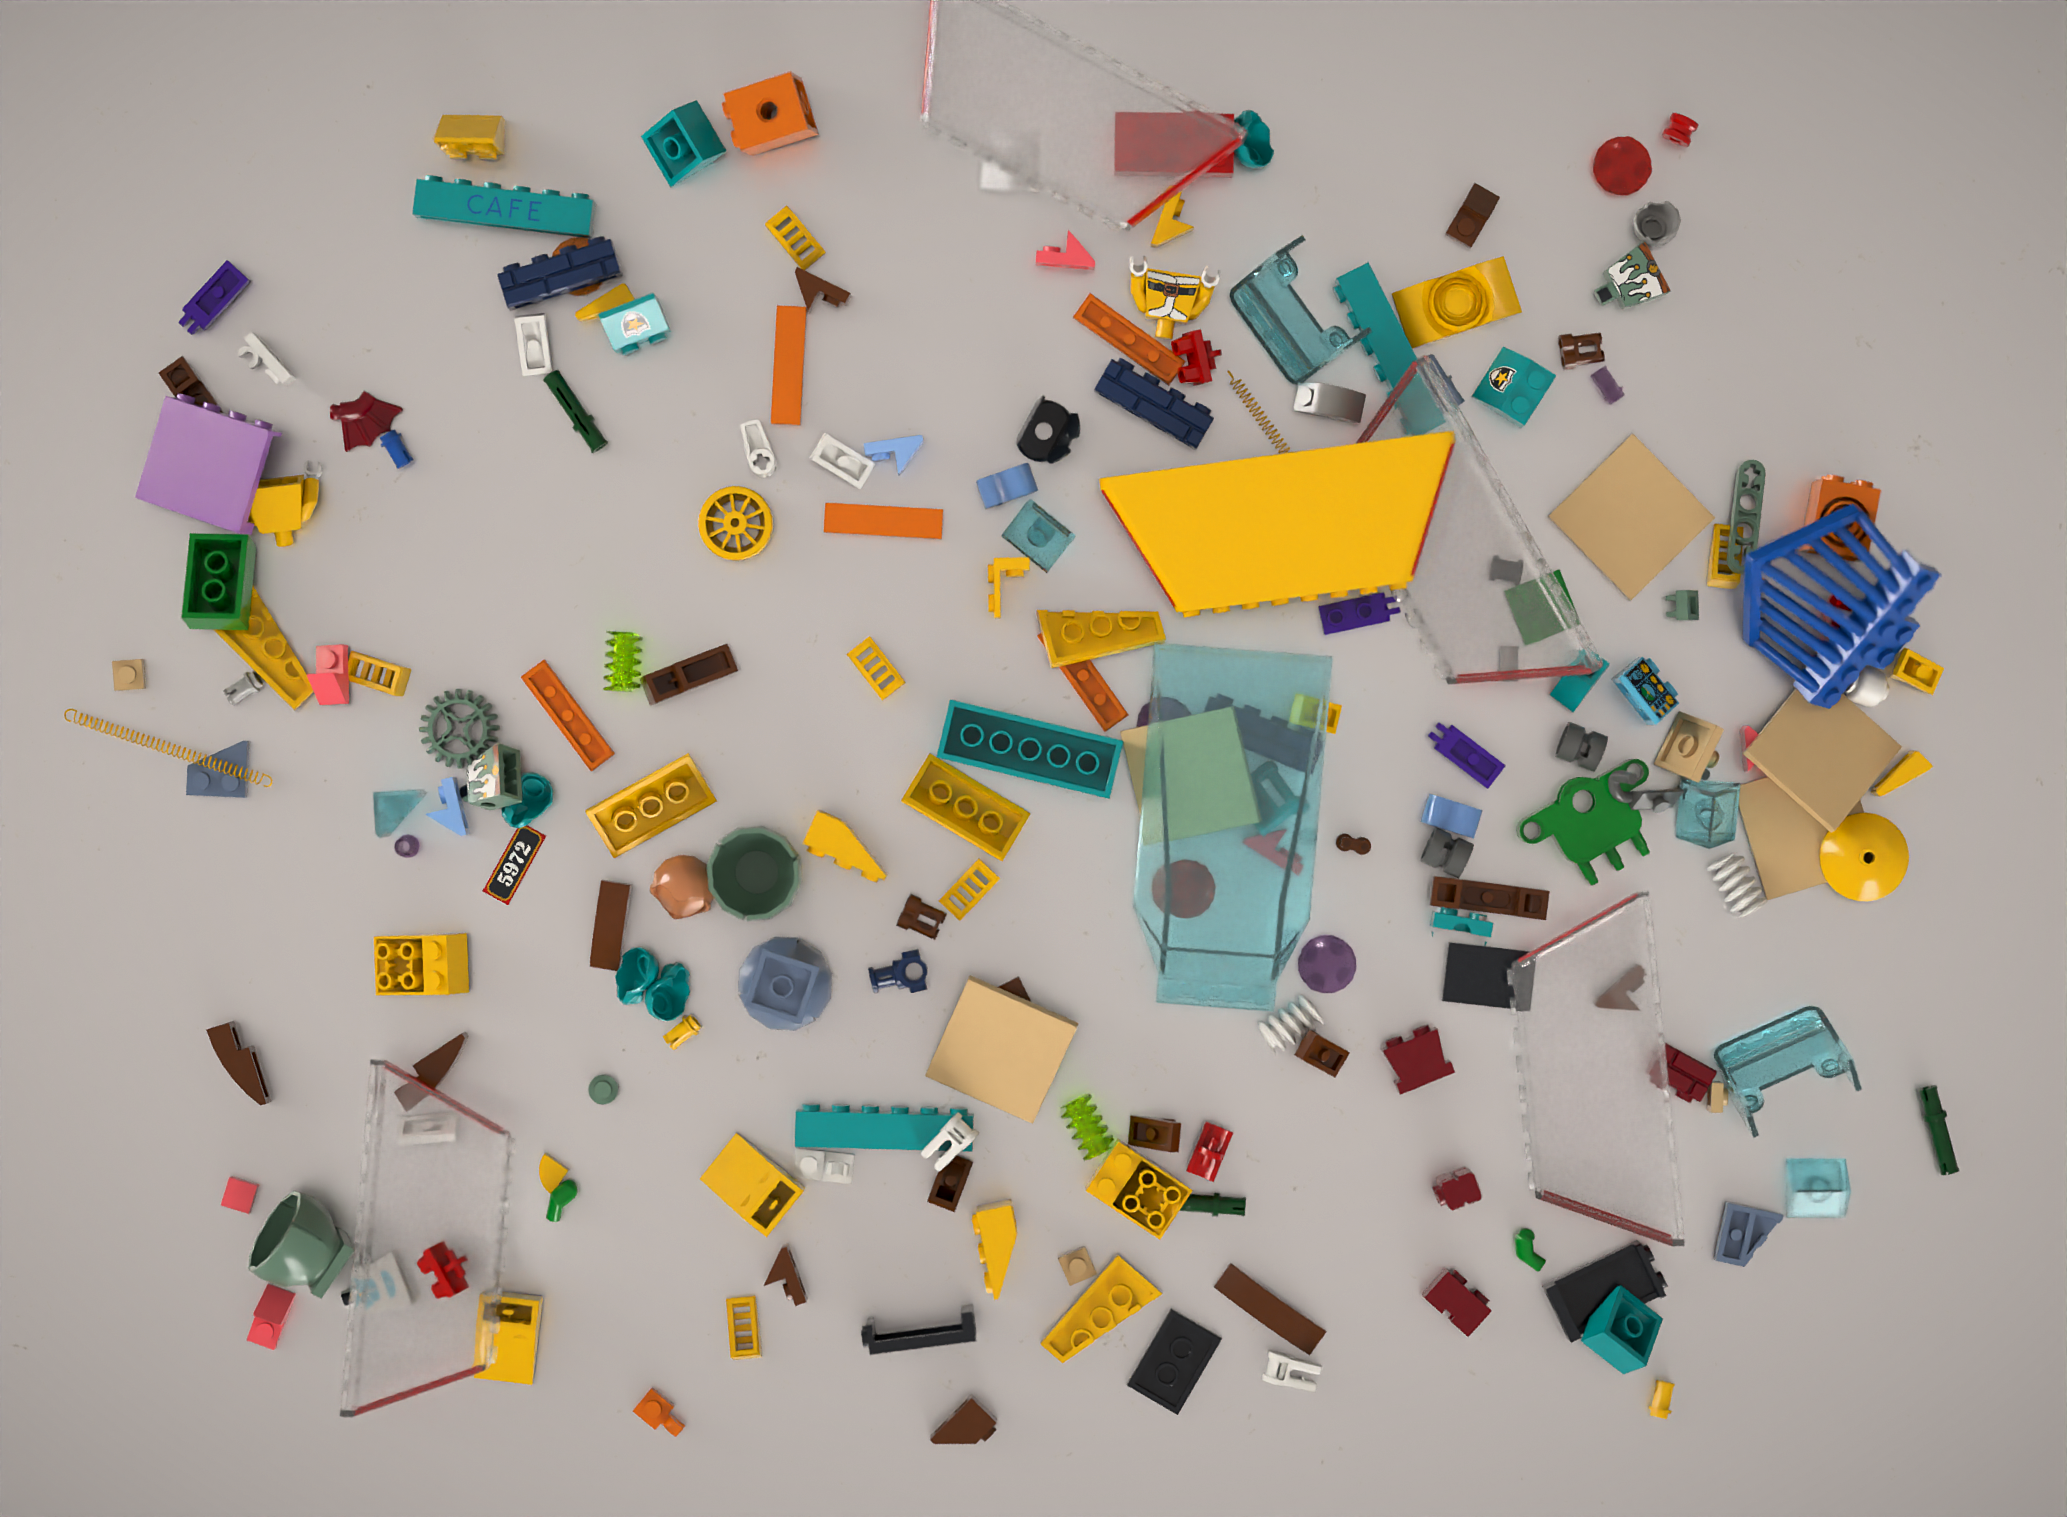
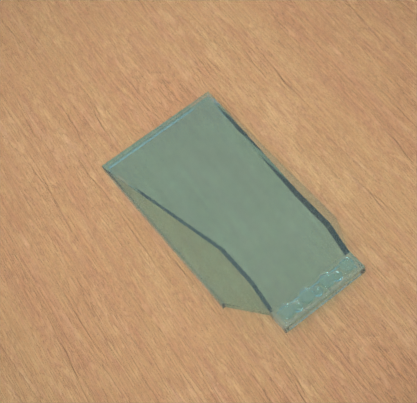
[1133,643,1333,1012]

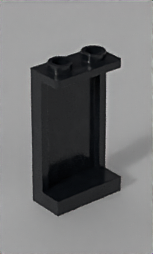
[1542,1240,1668,1343]
[861,1304,977,1355]

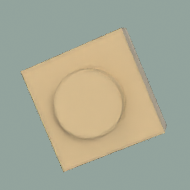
[112,659,146,691]
[1707,1081,1728,1113]
[1058,1246,1097,1286]

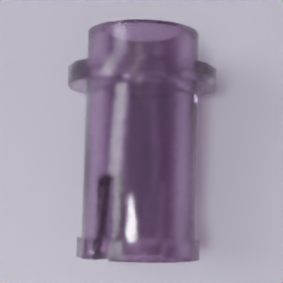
[1590,366,1625,405]
[394,834,420,858]

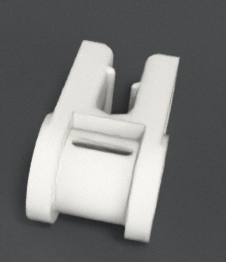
[740,419,777,477]
[920,1112,979,1172]
[1261,1350,1322,1393]

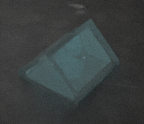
[1001,499,1076,573]
[1675,780,1740,849]
[373,789,427,838]
[1786,1158,1851,1218]

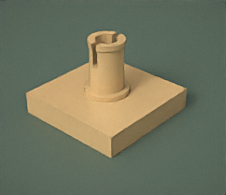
[1654,711,1724,783]

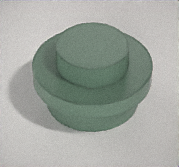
[588,1075,618,1105]

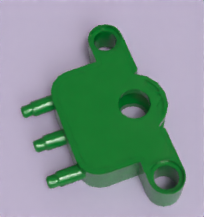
[1516,759,1650,886]

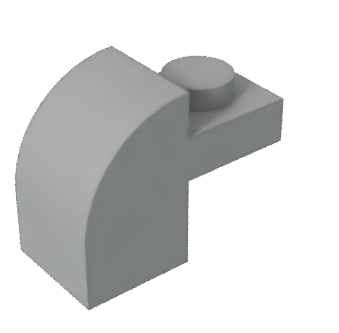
[1293,381,1366,423]

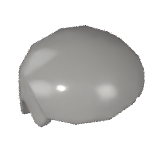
[1633,201,1681,246]

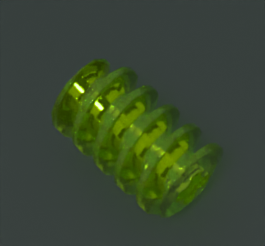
[603,631,643,692]
[1059,1093,1114,1161]

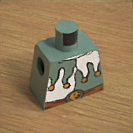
[1594,241,1671,309]
[460,743,522,810]

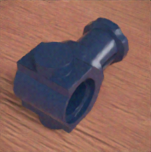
[868,949,928,994]

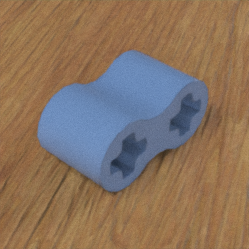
[976,463,1038,509]
[1420,794,1483,839]

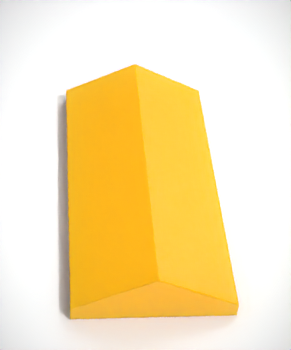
[585,753,717,858]
[901,753,1031,861]

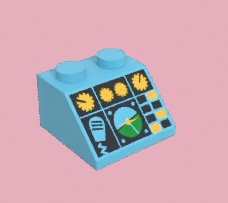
[1611,657,1679,725]

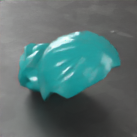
[1234,110,1274,169]
[502,772,554,828]
[615,947,659,1005]
[645,962,690,1021]

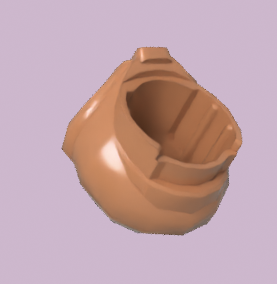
[649,855,714,919]

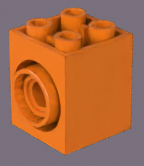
[722,72,819,156]
[1799,474,1881,562]

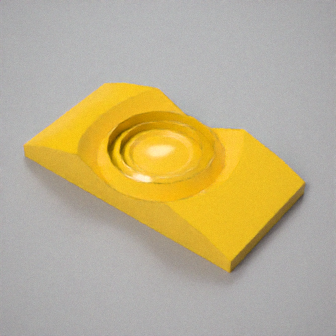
[1391,256,1522,349]

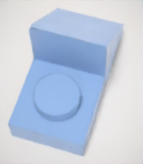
[864,435,924,475]
[426,777,470,836]

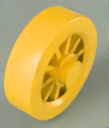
[698,486,773,561]

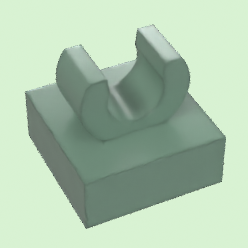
[1666,590,1699,621]

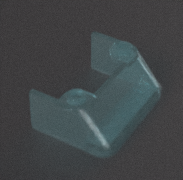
[1230,235,1372,385]
[1714,1006,1862,1138]

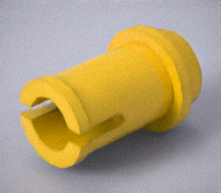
[663,1014,702,1050]
[1648,1380,1675,1419]

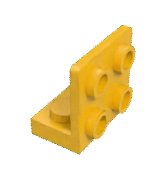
[988,557,1030,619]

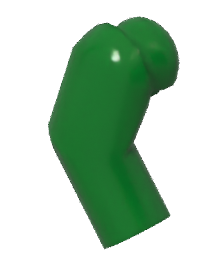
[546,1180,578,1222]
[1514,1228,1546,1272]

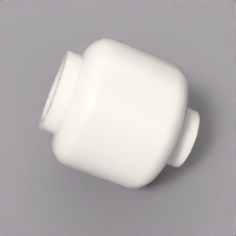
[1845,666,1890,707]

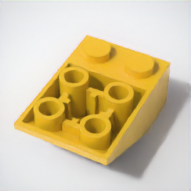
[434,115,505,160]
[803,810,888,883]
[374,933,469,995]
[700,1132,806,1237]
[1085,1138,1193,1240]
[972,1199,1017,1300]
[474,1290,543,1385]

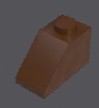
[930,1394,997,1444]

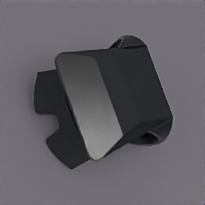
[1016,395,1080,464]

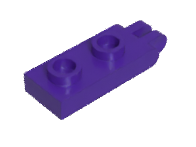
[178,260,251,335]
[1318,592,1401,635]
[1428,722,1506,789]

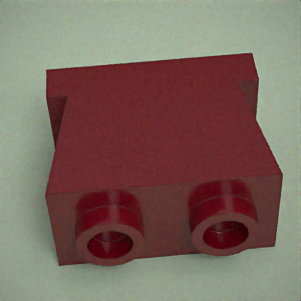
[1381,1024,1455,1095]

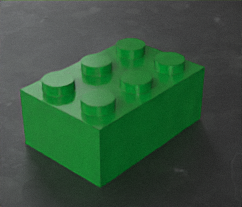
[181,533,256,630]

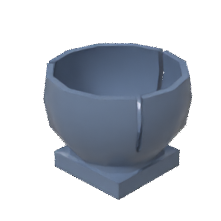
[738,937,832,1031]

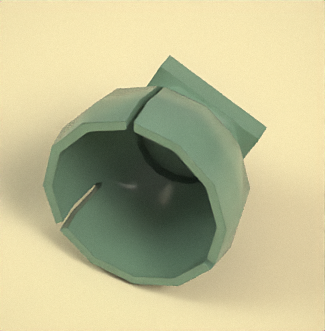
[706,826,802,921]
[248,1191,354,1299]

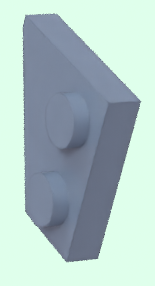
[186,741,250,798]
[1714,1202,1784,1267]

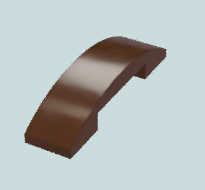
[159,356,225,414]
[1429,876,1550,920]
[1214,1263,1327,1355]

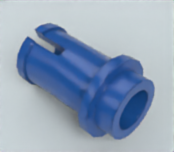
[380,429,414,469]

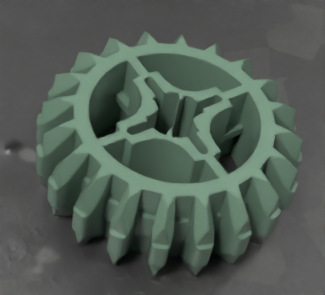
[419,689,500,769]

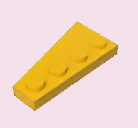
[213,586,314,711]
[1036,610,1166,668]
[1040,1254,1162,1363]

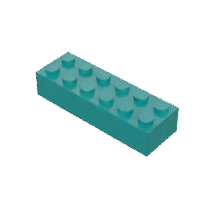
[936,700,1123,799]

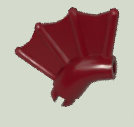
[330,391,402,452]

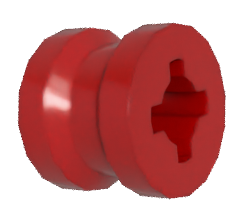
[1662,113,1699,147]

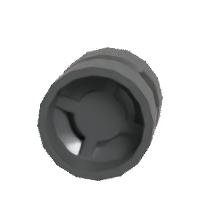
[1555,722,1608,772]
[1420,827,1474,879]

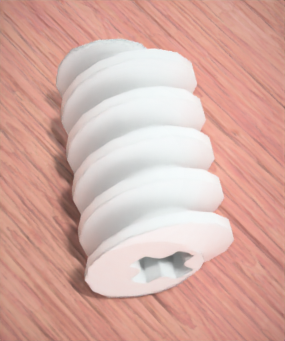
[1707,852,1767,918]
[1258,996,1325,1056]

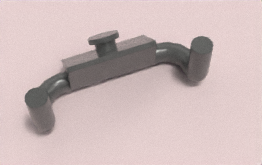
[1608,769,1710,813]

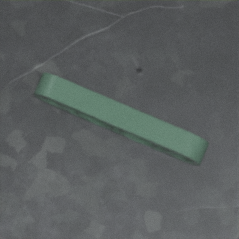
[1727,460,1766,574]

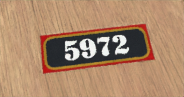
[483,825,546,905]

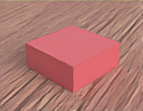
[221,1176,259,1214]

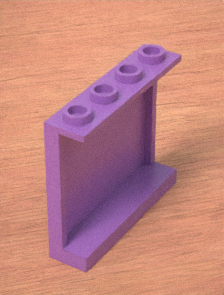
[135,393,282,535]

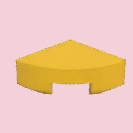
[539,1153,569,1194]

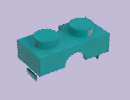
[1430,907,1494,946]

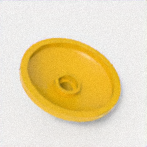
[1819,813,1909,901]

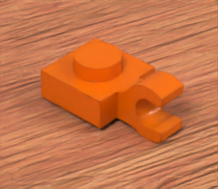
[633,1387,685,1437]

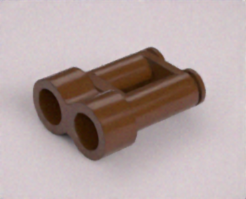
[1558,332,1605,370]
[1335,834,1371,855]
[896,894,947,940]

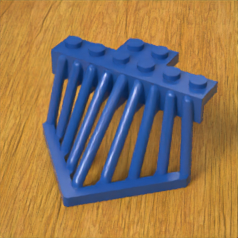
[1743,503,1941,709]

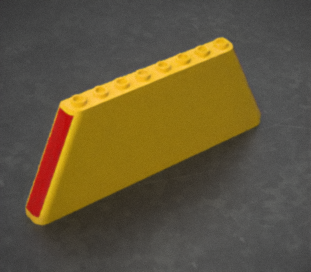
[1099,430,1456,617]

